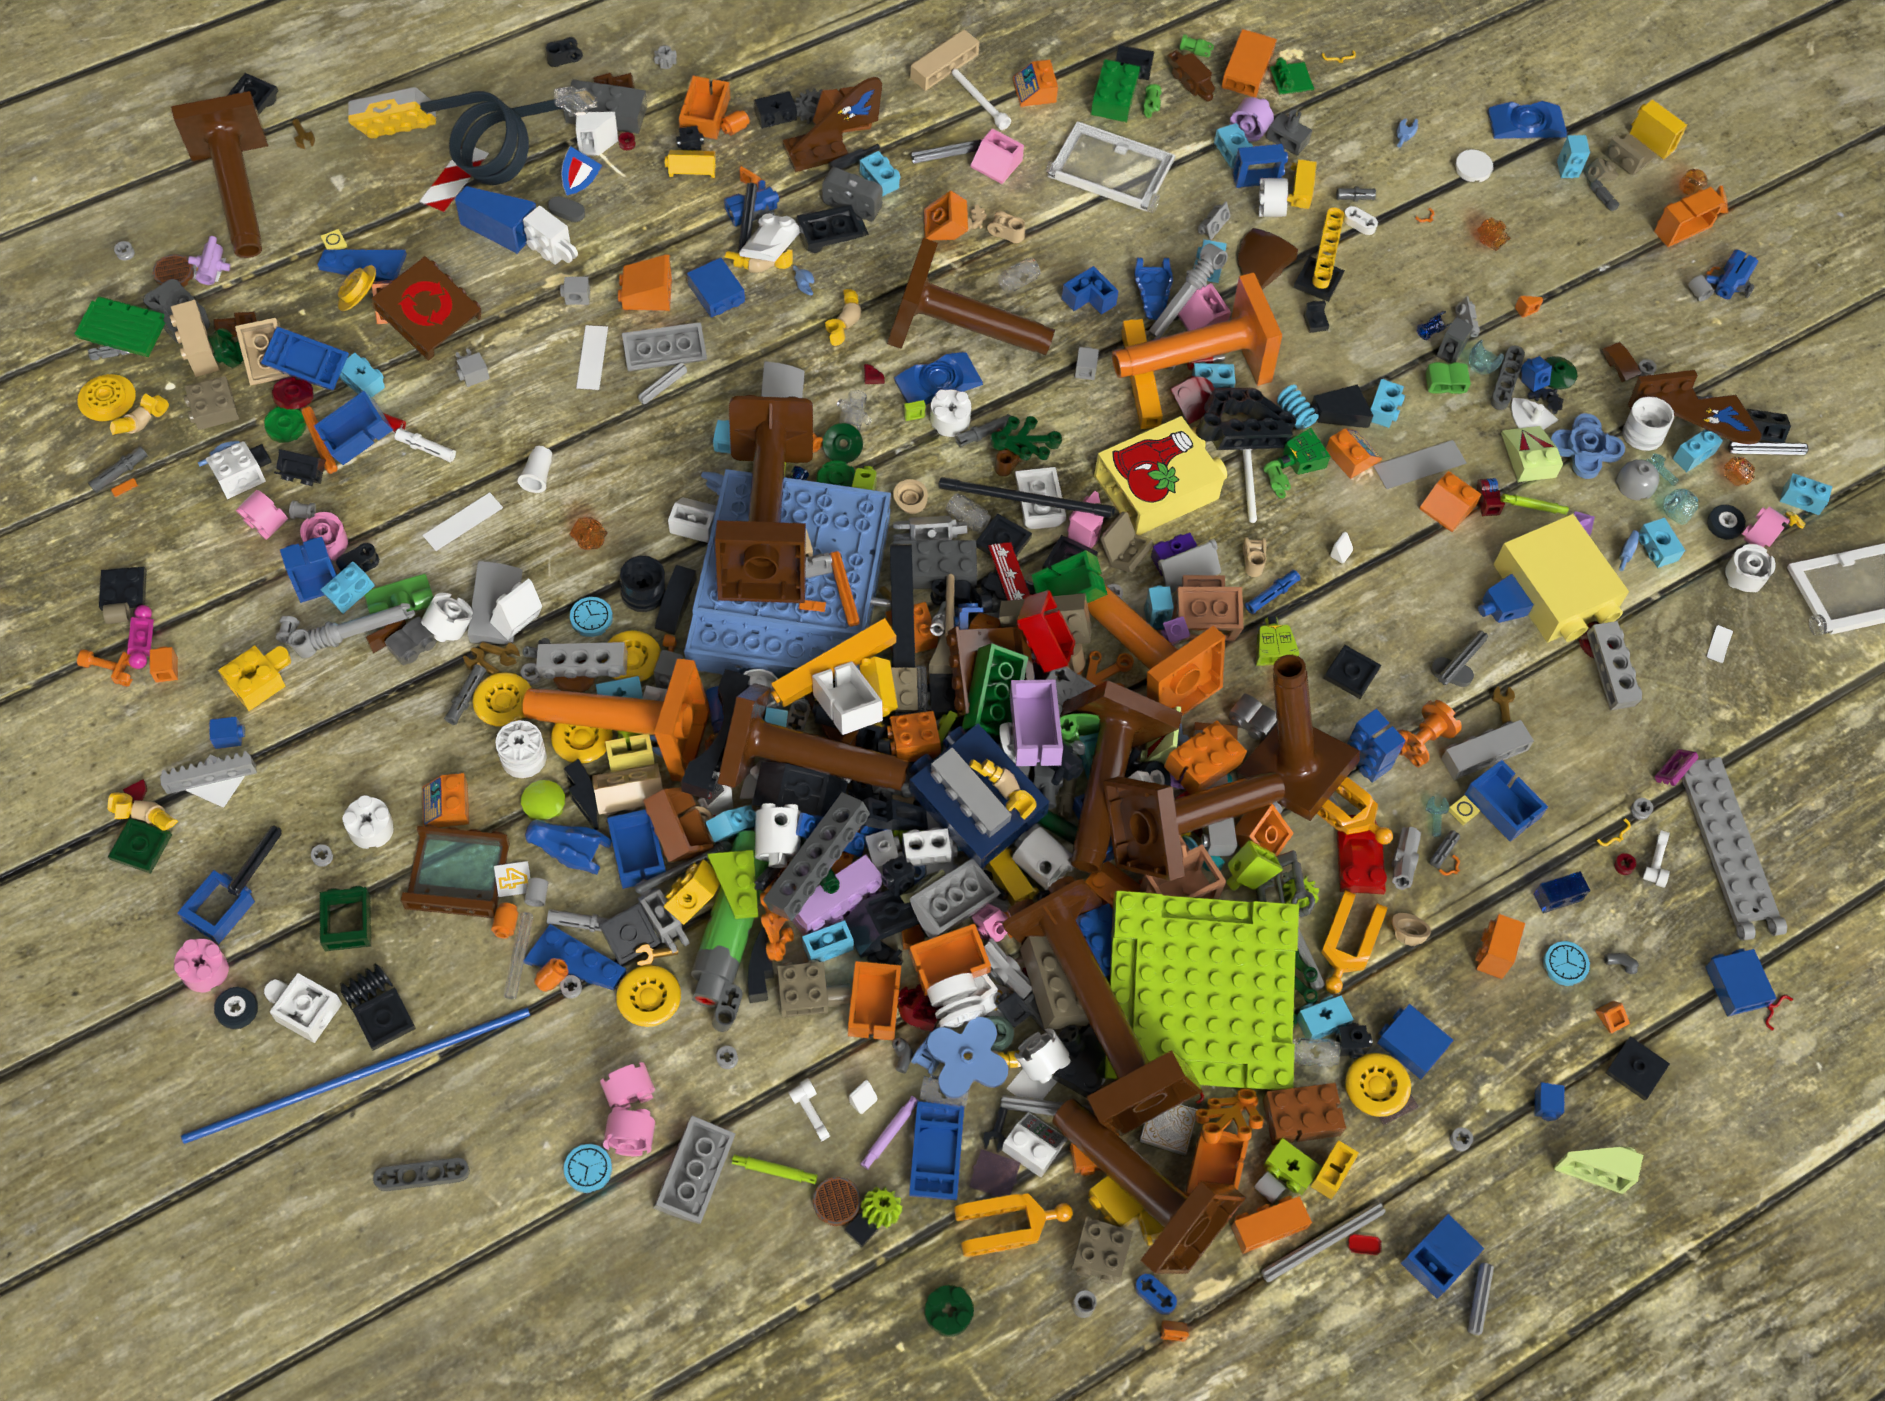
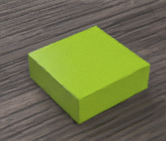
[904,400,926,421]

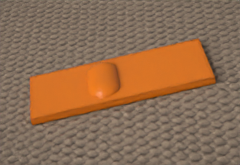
[111,478,138,497]
[799,600,826,612]

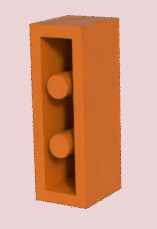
[1231,1196,1312,1254]

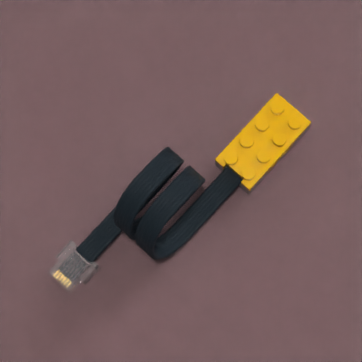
[348,86,597,185]

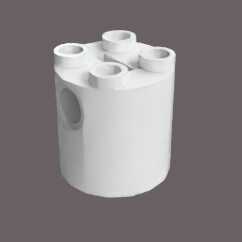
[755,804,801,868]
[1012,827,1074,890]

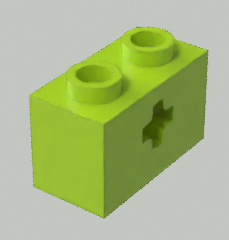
[1263,1138,1322,1195]

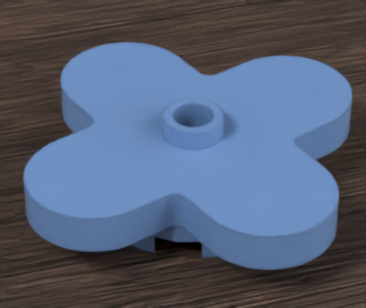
[1551,413,1625,479]
[927,1017,1008,1098]

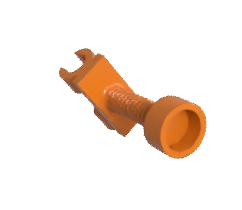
[77,649,133,687]

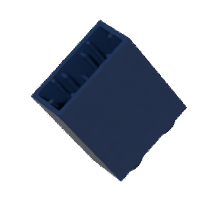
[909,724,1050,869]

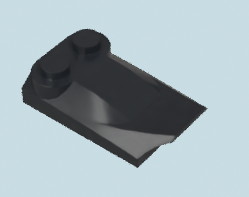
[227,73,278,115]
[796,205,869,253]
[1052,1023,1106,1099]

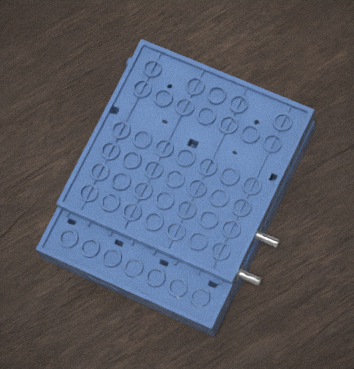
[684,469,891,681]

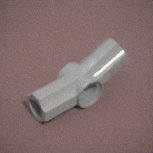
[1391,826,1421,890]
[983,938,1033,1001]

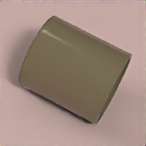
[103,602,131,624]
[826,984,851,1007]

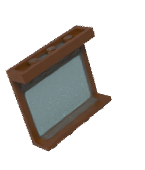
[401,825,510,918]

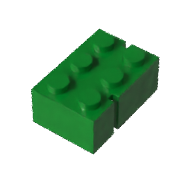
[1091,59,1140,123]
[1031,550,1108,604]

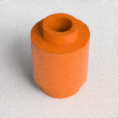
[721,110,750,136]
[491,903,519,939]
[534,958,568,992]

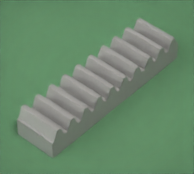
[160,751,257,794]

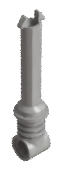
[1145,243,1228,340]
[288,603,415,658]

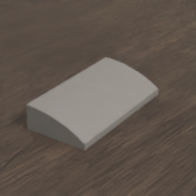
[622,322,707,371]
[761,361,805,398]
[468,561,523,645]
[910,858,1001,939]
[653,1116,735,1224]

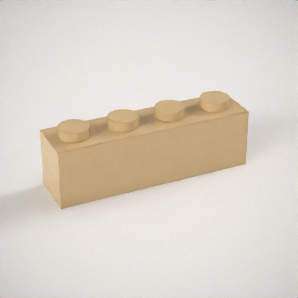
[910,29,979,91]

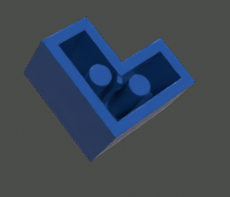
[1062,266,1119,315]

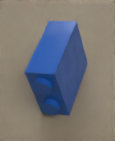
[687,258,745,318]
[1705,948,1777,1017]
[1377,1004,1454,1080]

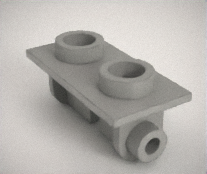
[1198,201,1231,241]
[1455,296,1480,337]
[806,552,833,578]

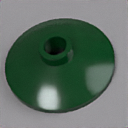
[1544,356,1577,390]
[823,423,863,464]

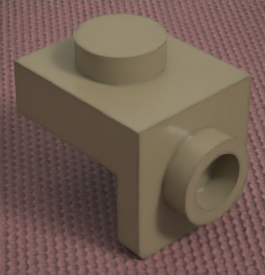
[1584,158,1619,184]

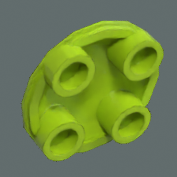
[521,780,565,820]

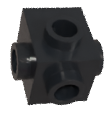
[676,126,704,151]
[881,855,916,897]
[1335,1023,1372,1058]

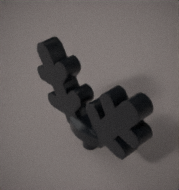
[1527,387,1564,414]

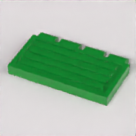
[74,296,166,357]

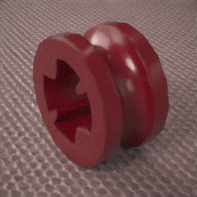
[618,132,636,151]
[1614,853,1637,875]

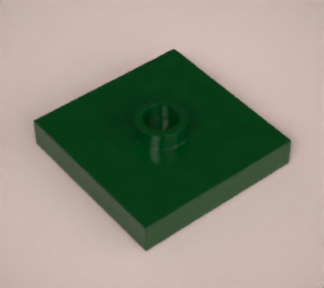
[108,818,172,874]

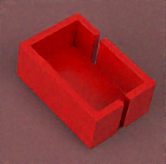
[1017,590,1076,673]

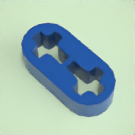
[1135,1274,1177,1315]

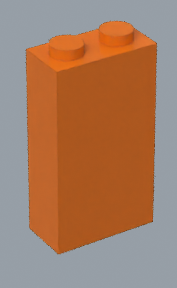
[1221,29,1277,98]

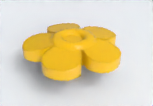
[1785,511,1805,529]

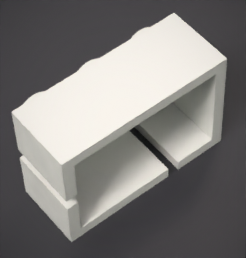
[812,662,883,735]

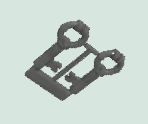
[1256,850,1315,917]

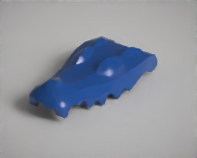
[1134,257,1173,320]
[525,819,612,875]

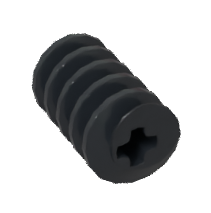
[340,963,393,1010]

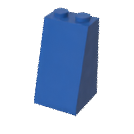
[455,186,536,254]

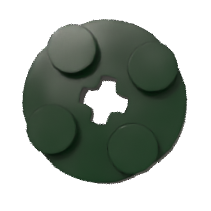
[208,328,244,368]
[925,1285,974,1337]

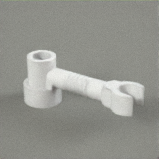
[1643,830,1670,888]
[789,1078,830,1141]

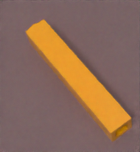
[1121,319,1163,429]
[770,618,896,708]

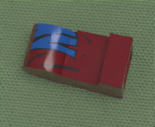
[1476,478,1505,517]

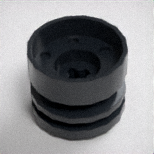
[620,555,665,612]

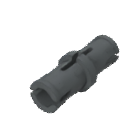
[1336,186,1376,202]

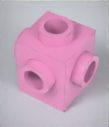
[972,904,1008,942]

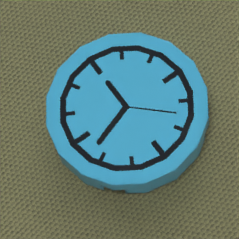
[570,597,613,637]
[1543,941,1590,986]
[564,1144,612,1193]

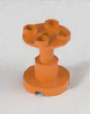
[1397,700,1462,768]

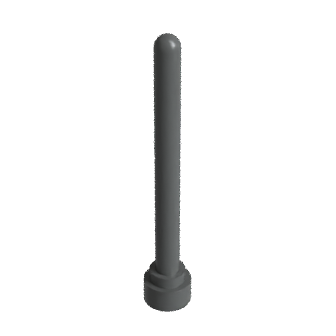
[635,839,732,894]

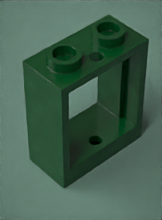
[320,886,372,952]

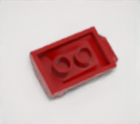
[1337,815,1387,894]

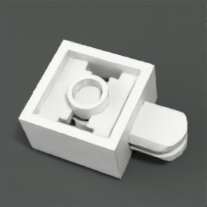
[523,205,578,265]
[264,973,342,1043]

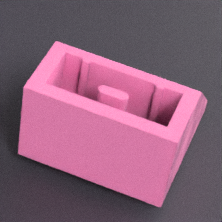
[971,128,1024,184]
[1178,283,1231,331]
[1067,491,1103,549]

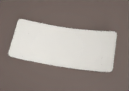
[1707,625,1733,663]

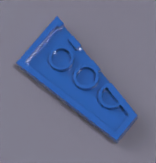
[318,250,407,281]
[523,924,627,990]

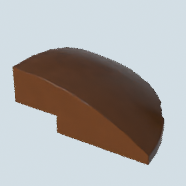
[1238,228,1299,290]

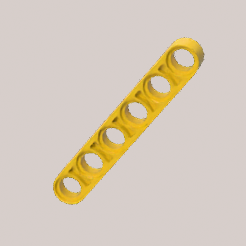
[1312,207,1344,289]

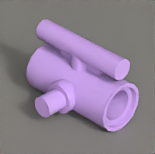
[188,236,231,285]

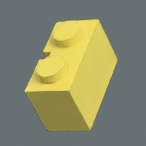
[605,734,655,772]

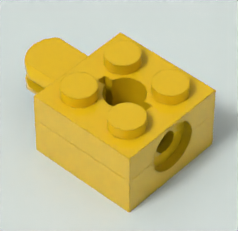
[218,645,291,711]
[663,859,720,925]

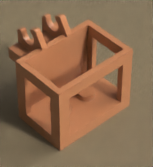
[1171,575,1244,641]
[1139,835,1226,900]

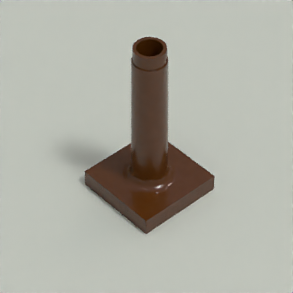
[171,91,268,258]
[887,238,1055,355]
[1236,655,1360,821]
[1060,680,1183,873]
[717,683,909,791]
[1103,771,1285,881]
[1052,1098,1246,1274]

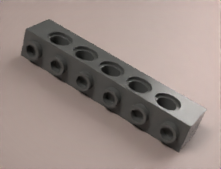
[763,792,870,922]

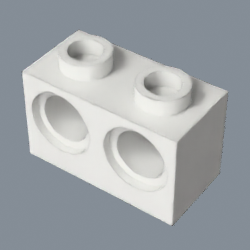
[902,827,951,866]

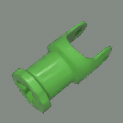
[1180,34,1214,57]
[1144,84,1162,118]
[1263,460,1291,499]

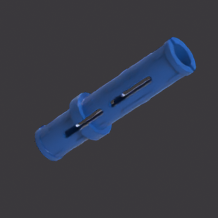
[1245,570,1301,614]

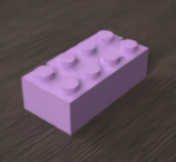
[1010,680,1063,766]
[792,855,882,936]

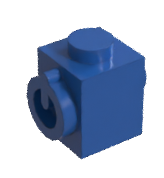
[1521,356,1552,392]

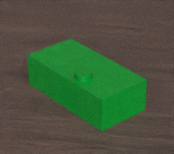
[963,643,1028,743]

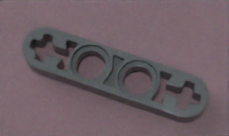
[1491,345,1525,410]
[373,1158,470,1192]

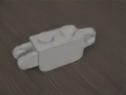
[893,516,967,540]
[636,880,690,953]

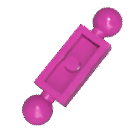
[127,605,154,669]

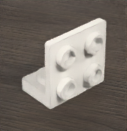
[206,441,266,499]

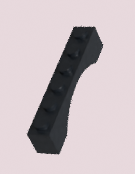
[681,669,751,799]

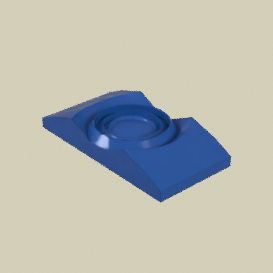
[1488,101,1567,139]
[261,327,349,390]
[894,352,983,405]
[909,1101,964,1200]

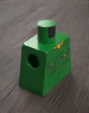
[1278,428,1331,475]

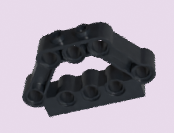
[1196,388,1297,450]

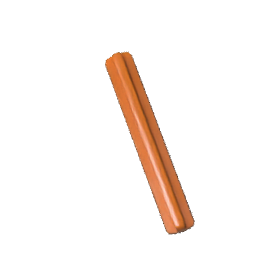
[301,406,338,474]
[829,551,860,627]

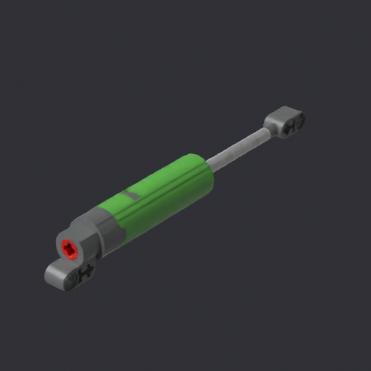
[691,698,811,1032]

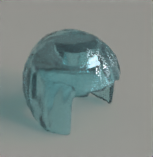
[1469,340,1504,375]
[1663,489,1699,525]

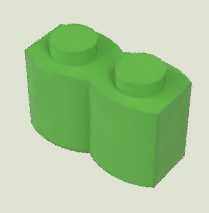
[1425,362,1471,394]

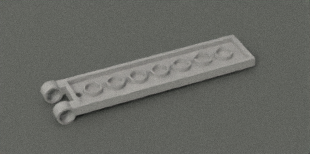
[1681,757,1787,941]

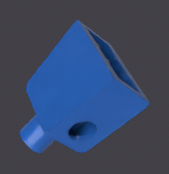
[1478,574,1533,623]

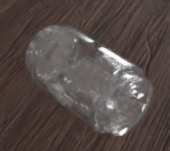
[998,258,1041,293]
[946,493,991,533]
[1293,1037,1340,1067]
[920,1075,970,1108]

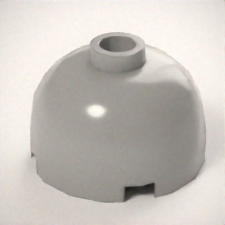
[1616,459,1660,500]

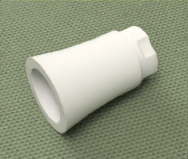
[518,446,552,493]

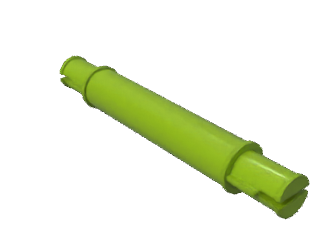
[1501,493,1569,515]
[732,1154,818,1185]

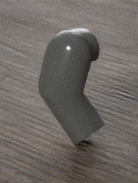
[1604,953,1639,974]
[892,1038,913,1074]

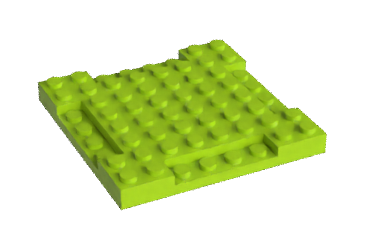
[1105,891,1299,1091]

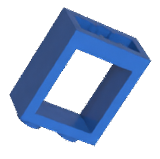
[1232,144,1288,188]
[177,870,255,945]

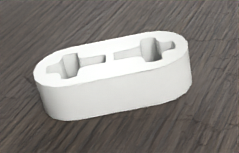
[1343,206,1378,235]

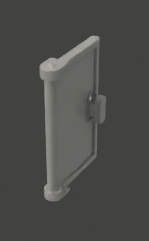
[1158,539,1221,593]

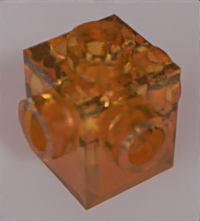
[1477,217,1511,251]
[569,517,608,550]

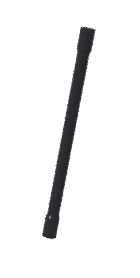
[939,477,1116,518]

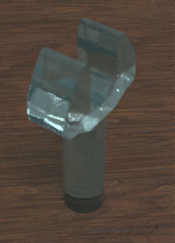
[1646,453,1679,486]
[1426,796,1449,837]

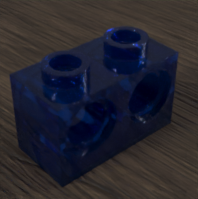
[1533,871,1591,913]

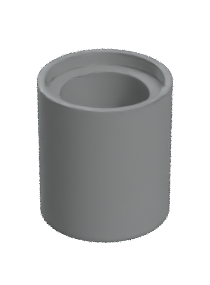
[1688,275,1714,301]
[525,878,549,907]
[1254,1172,1286,1204]
[1072,1290,1097,1318]

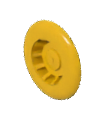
[338,265,376,311]
[77,374,136,421]
[602,630,661,682]
[472,672,531,727]
[551,723,613,764]
[616,965,681,1027]
[1345,1053,1411,1117]

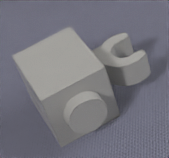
[456,348,490,387]

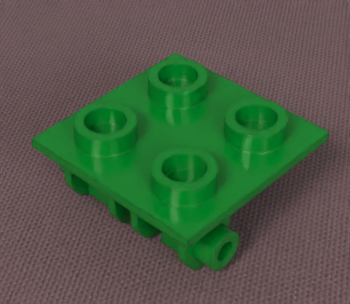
[1269,57,1314,95]

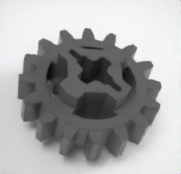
[795,88,823,125]

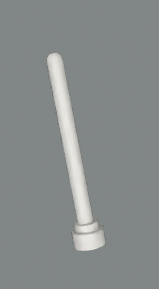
[952,69,1011,130]
[1241,449,1257,523]

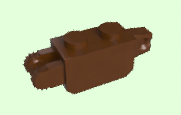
[1167,50,1215,101]

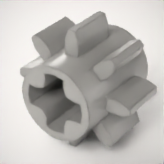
[654,46,677,69]

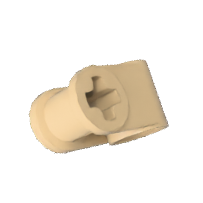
[987,211,1025,243]
[1243,537,1267,577]

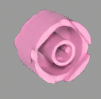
[235,490,288,540]
[1742,506,1790,547]
[300,512,348,561]
[174,939,229,992]
[600,1062,655,1110]
[603,1107,655,1156]

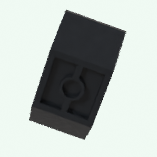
[752,762,848,817]
[845,890,925,959]

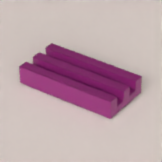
[1655,749,1699,786]

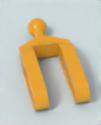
[1317,777,1393,844]
[1321,890,1388,994]
[954,1193,1073,1257]

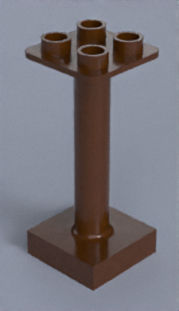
[715,395,813,603]
[1002,876,1203,1136]

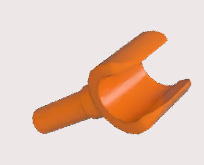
[663,634,677,652]

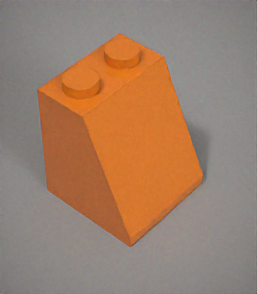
[618,255,672,311]

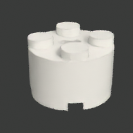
[1259,178,1288,217]
[930,390,971,437]
[1725,544,1775,592]
[421,593,473,642]
[343,795,393,849]
[1015,1028,1071,1083]

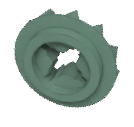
[987,1016,1014,1052]

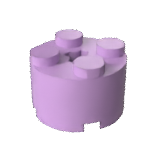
[1230,97,1274,142]

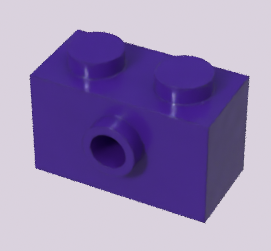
[1151,533,1198,576]

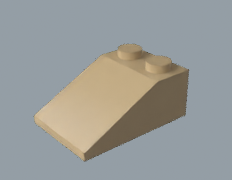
[235,318,291,386]

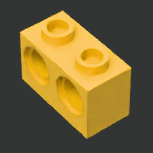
[1311,1140,1359,1199]

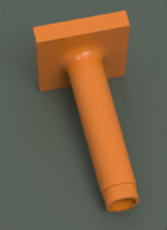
[1112,273,1282,386]
[1088,585,1225,716]
[523,659,710,782]

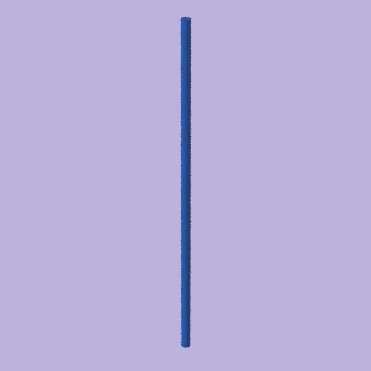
[181,1007,530,1144]

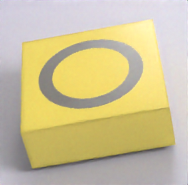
[321,229,347,250]
[1448,795,1480,826]

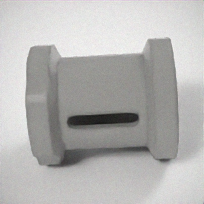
[289,500,316,519]
[276,616,300,644]

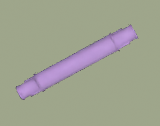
[860,1096,918,1170]

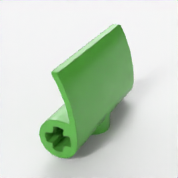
[365,574,434,619]
[1060,714,1100,743]

